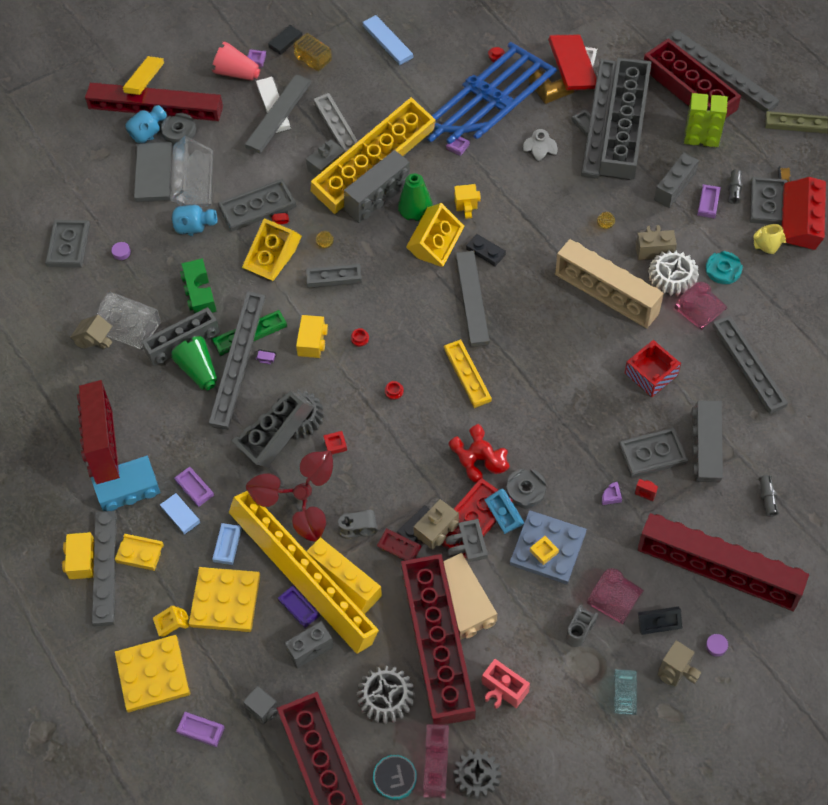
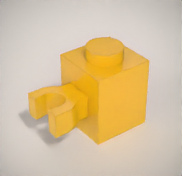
[454,184,481,219]

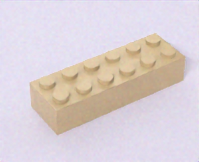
[555,239,664,328]

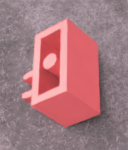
[482,659,530,709]

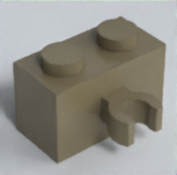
[636,225,677,260]
[70,315,112,349]
[414,499,459,550]
[658,640,701,687]

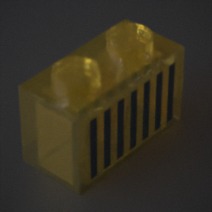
[293,33,332,71]

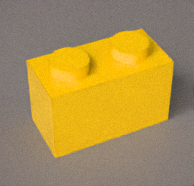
[296,315,328,358]
[62,532,95,580]

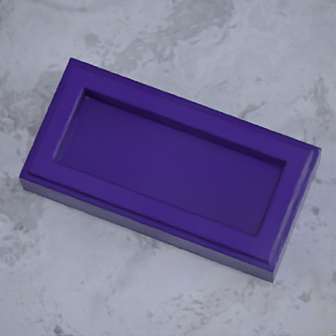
[278,585,320,628]

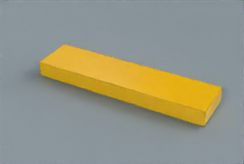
[123,56,164,95]
[444,339,492,408]

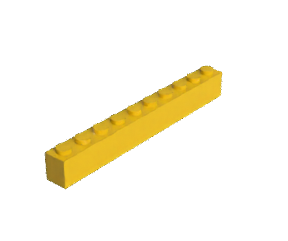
[229,491,379,654]

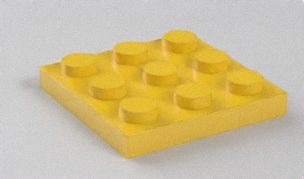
[189,567,260,632]
[115,635,190,712]

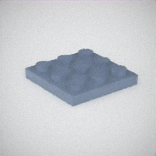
[510,510,587,585]

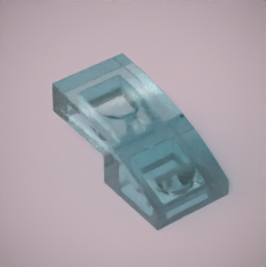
[614,669,637,715]

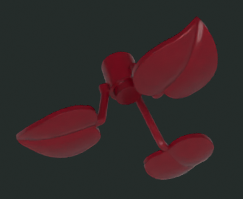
[246,450,333,542]

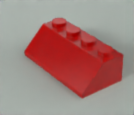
[782,177,826,250]

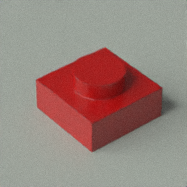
[323,431,347,455]
[635,479,658,501]

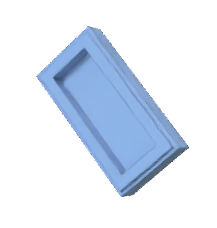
[160,493,200,535]
[212,523,242,565]

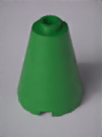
[398,173,433,221]
[171,336,217,390]

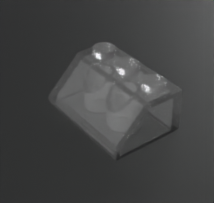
[97,291,161,350]

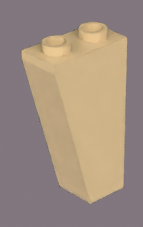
[444,553,497,640]

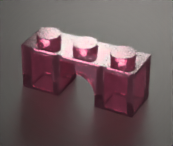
[423,724,449,798]

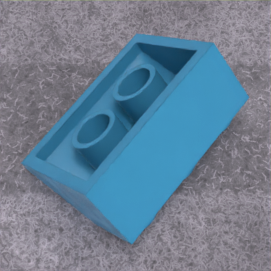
[91,455,161,511]

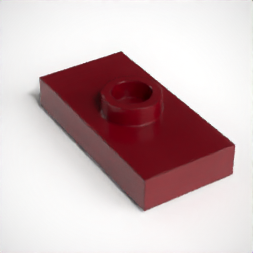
[377,528,422,561]

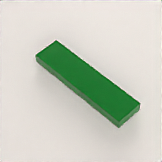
[212,310,288,356]

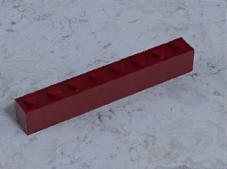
[85,82,223,121]

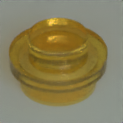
[597,212,615,229]
[316,231,334,248]

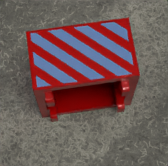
[625,340,681,397]

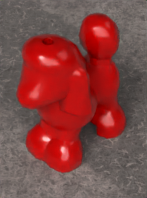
[448,424,510,483]

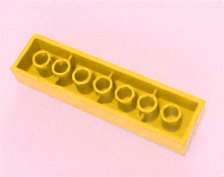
[310,97,435,214]

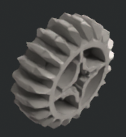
[357,665,415,724]

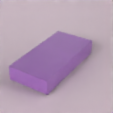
[697,184,720,218]
[174,467,214,507]
[176,712,225,747]

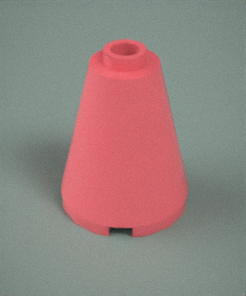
[212,42,261,81]

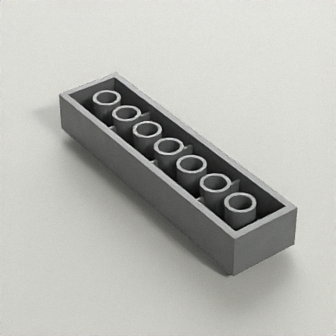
[600,58,651,179]

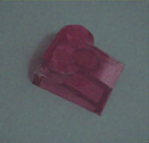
[674,282,727,330]
[587,568,644,624]

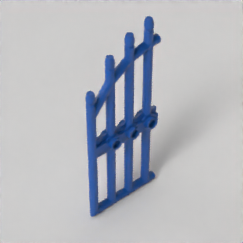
[427,42,557,144]

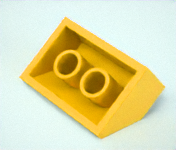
[406,203,464,267]

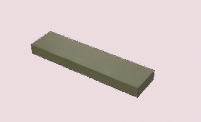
[765,111,828,134]

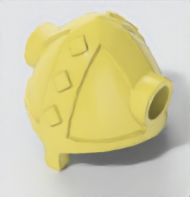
[753,224,786,254]

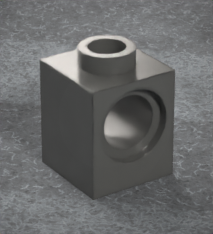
[243,686,278,724]

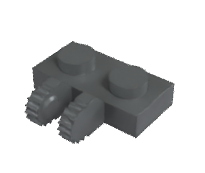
[445,519,488,562]

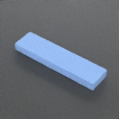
[363,15,413,65]

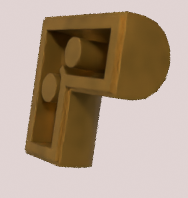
[529,70,575,104]

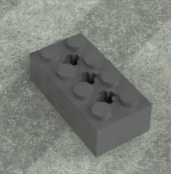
[344,150,410,223]

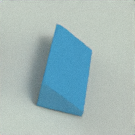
[484,489,524,534]

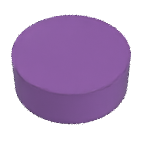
[112,242,131,260]
[706,634,728,656]

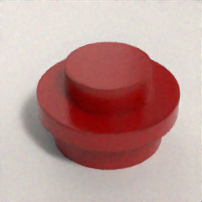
[488,47,505,62]
[351,328,369,346]
[385,381,404,400]

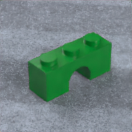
[180,258,217,314]

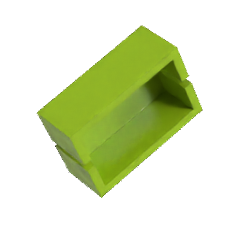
[684,93,728,147]

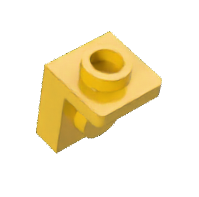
[153,606,189,637]

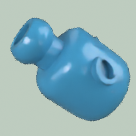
[125,105,167,144]
[172,205,217,236]

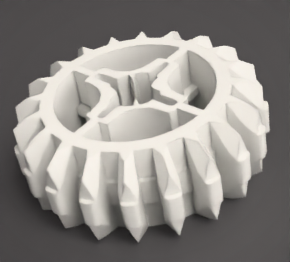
[648,250,699,297]

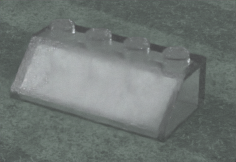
[170,135,213,207]

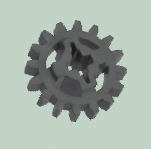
[454,749,501,799]

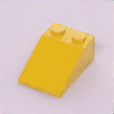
[242,218,302,281]

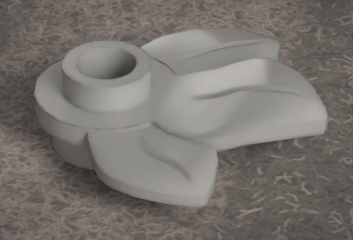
[523,129,558,161]

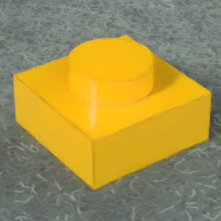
[530,536,559,565]

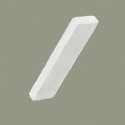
[256,77,291,133]

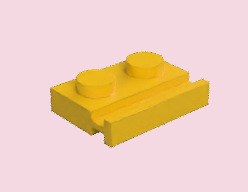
[115,534,164,571]

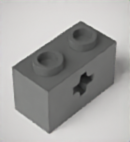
[285,622,334,668]

